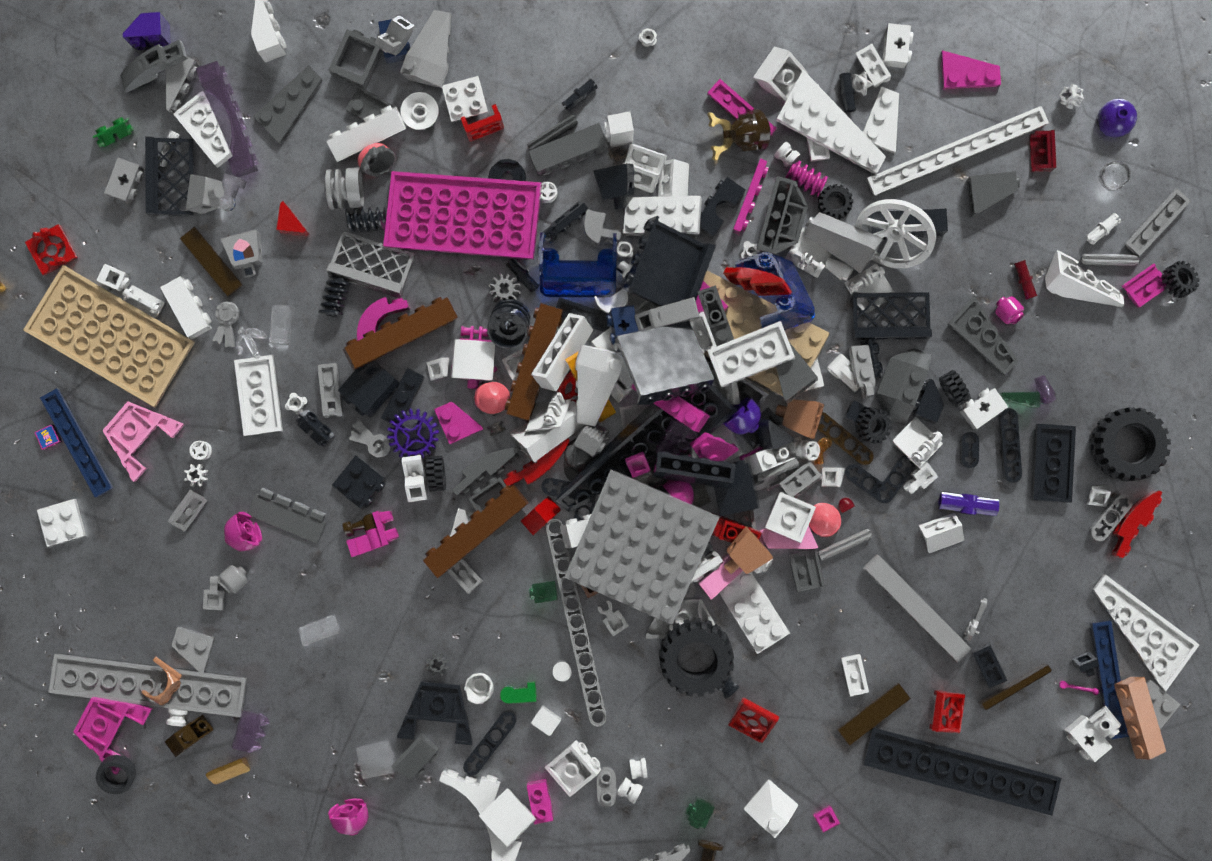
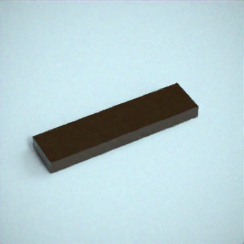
[180,226,243,297]
[978,663,1052,710]
[837,683,911,746]

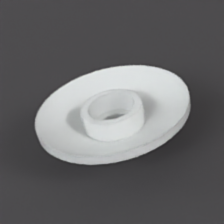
[401,92,439,130]

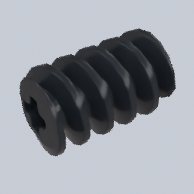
[346,207,386,233]
[318,276,351,318]

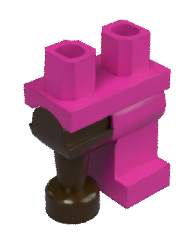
[342,511,399,557]

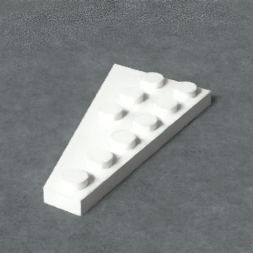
[1092,575,1199,691]

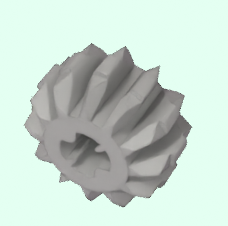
[489,274,521,302]

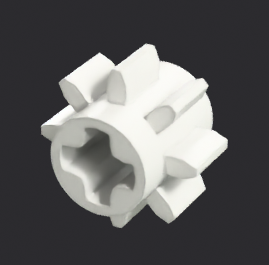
[1059,84,1084,109]
[184,464,209,487]

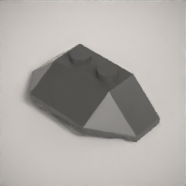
[757,176,808,255]
[876,348,932,426]

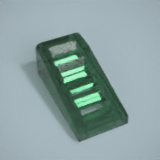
[999,392,1040,408]

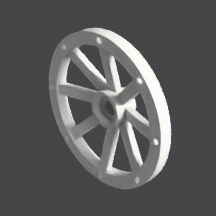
[855,199,936,268]

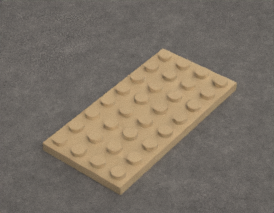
[23,265,195,408]
[703,271,830,402]

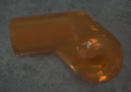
[814,438,832,465]

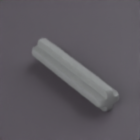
[1081,254,1139,266]
[818,529,872,560]

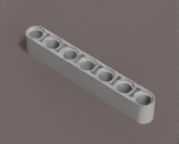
[863,554,971,663]

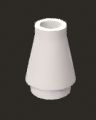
[824,257,854,281]

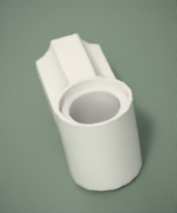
[827,354,859,392]

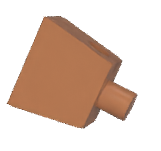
[775,399,825,439]
[724,526,773,574]

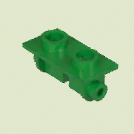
[93,117,134,147]

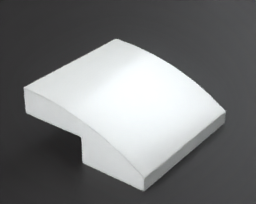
[622,144,667,193]
[451,339,495,381]
[479,788,536,847]

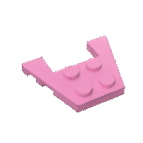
[102,401,184,482]

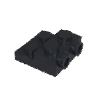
[332,455,386,509]

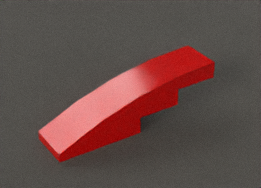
[723,267,792,296]

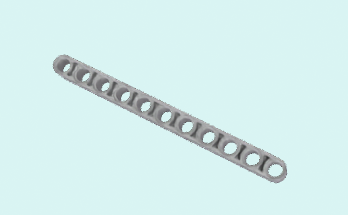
[546,519,606,727]

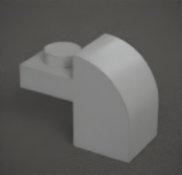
[375,16,415,56]
[584,210,621,246]

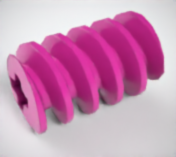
[785,160,828,198]

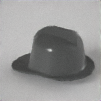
[564,438,595,482]

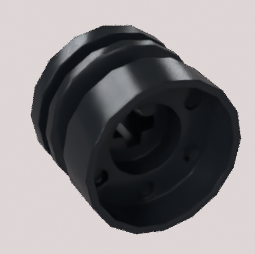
[487,299,531,349]

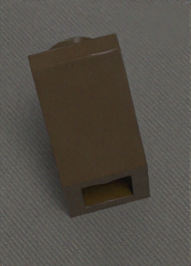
[165,714,214,758]

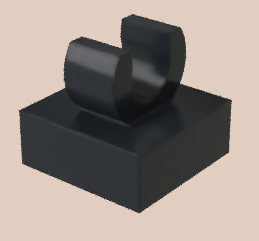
[1072,652,1099,677]

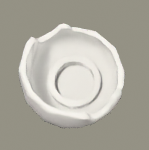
[464,673,494,704]

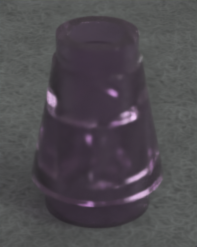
[1034,375,1057,405]

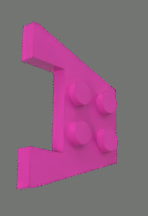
[73,697,153,775]

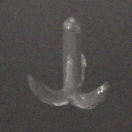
[237,326,267,359]

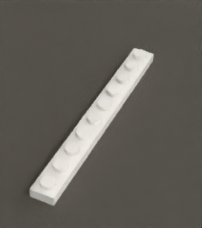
[866,106,1049,197]

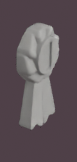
[213,301,240,348]
[349,419,391,458]
[963,598,987,642]

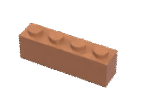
[1114,677,1166,760]

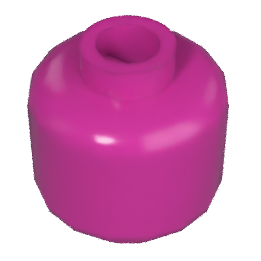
[995,296,1024,325]

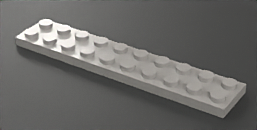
[48,654,247,717]

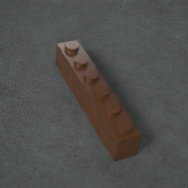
[343,297,458,371]
[505,303,564,421]
[423,485,529,578]

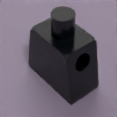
[593,163,634,210]

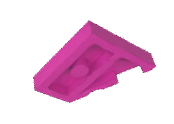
[434,402,484,444]
[690,432,739,461]

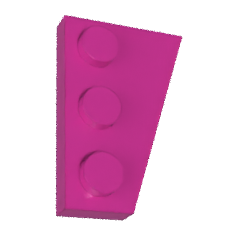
[941,50,1001,89]

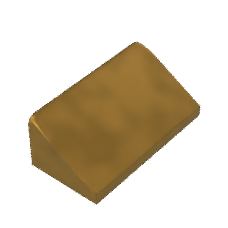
[205,757,250,784]

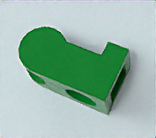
[500,681,537,704]

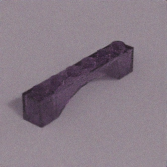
[195,61,259,178]

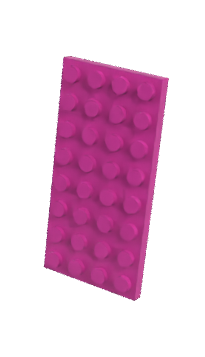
[383,171,542,260]

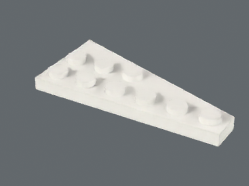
[776,70,886,175]

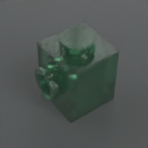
[529,580,558,603]
[685,796,715,829]

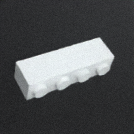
[327,105,406,162]
[531,313,593,391]

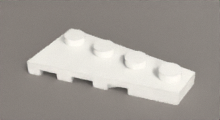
[173,90,232,168]

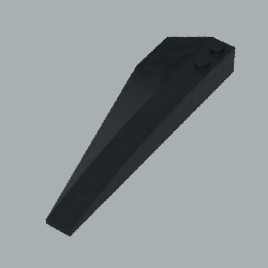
[556,383,738,512]

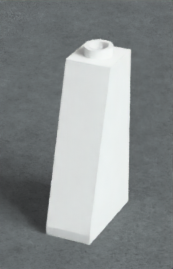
[509,401,585,462]

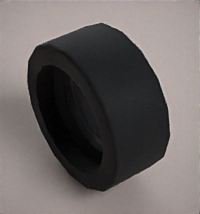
[96,755,136,794]

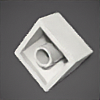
[753,47,808,103]

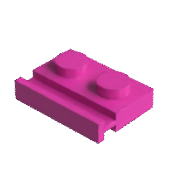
[1122,263,1166,308]

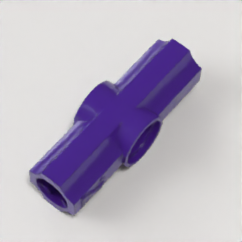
[938,492,1000,516]

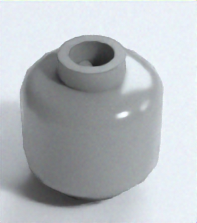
[218,565,248,594]

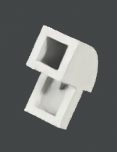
[402,455,427,502]

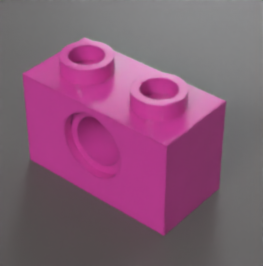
[527,778,554,824]

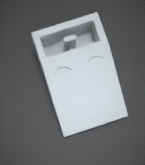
[251,0,287,63]

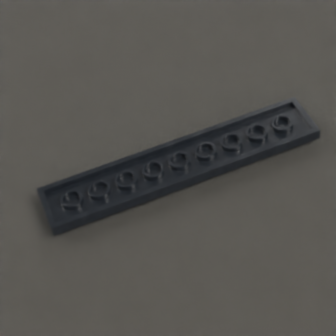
[863,727,1062,816]

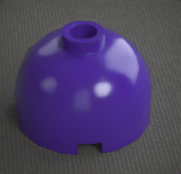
[1097,99,1138,138]
[723,397,761,435]

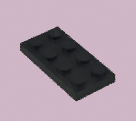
[1032,424,1076,503]

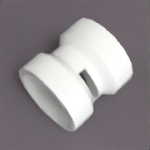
[774,142,800,169]
[617,777,643,804]

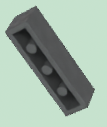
[529,123,608,176]

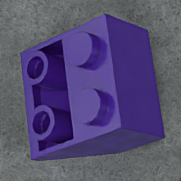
[123,12,171,50]

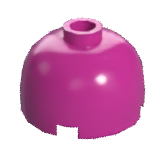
[224,512,262,551]
[328,798,369,836]

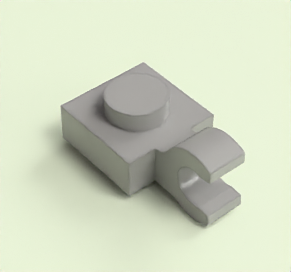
[203,576,225,610]

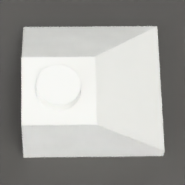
[743,779,798,838]

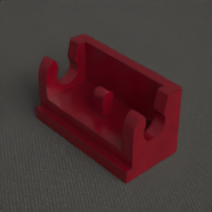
[1029,130,1057,172]

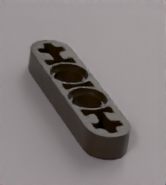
[817,412,874,465]

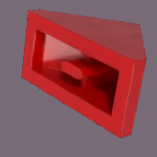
[276,201,309,236]
[520,496,561,536]

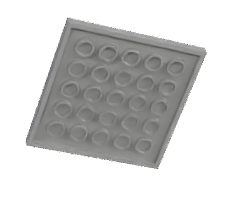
[564,470,719,625]

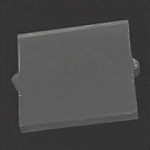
[356,740,396,779]

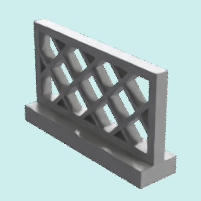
[327,231,415,298]

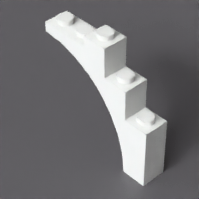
[439,769,522,861]

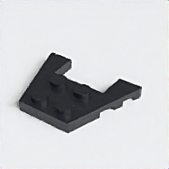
[397,681,473,745]

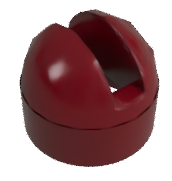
[838,498,855,513]

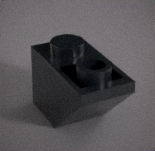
[913,379,944,424]

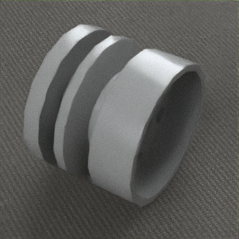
[324,167,364,210]

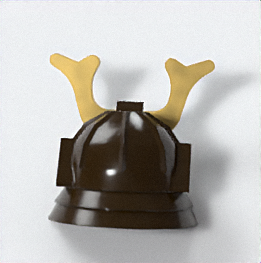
[707,109,771,160]

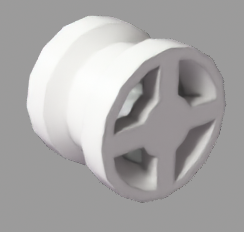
[541,182,557,203]
[796,440,820,461]
[190,441,212,460]
[166,708,188,726]
[630,758,648,779]

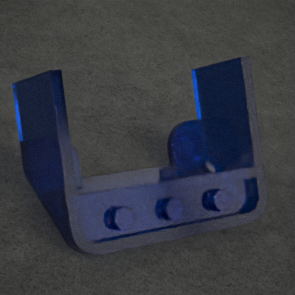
[539,232,617,297]
[735,252,815,330]

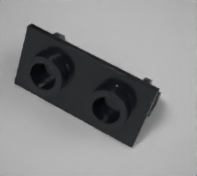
[860,339,883,378]
[296,410,335,447]

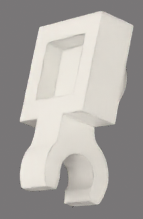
[902,462,938,494]

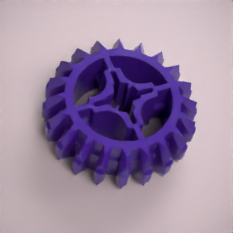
[387,408,439,459]

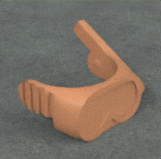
[141,656,182,705]

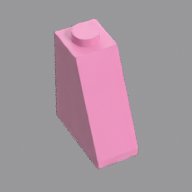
[759,526,818,549]
[697,554,743,600]

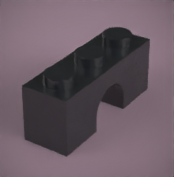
[699,177,746,239]

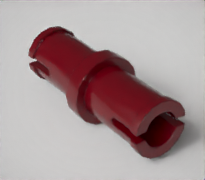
[1014,260,1038,300]

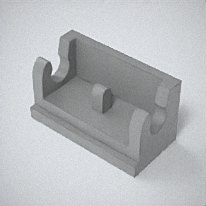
[779,461,822,498]

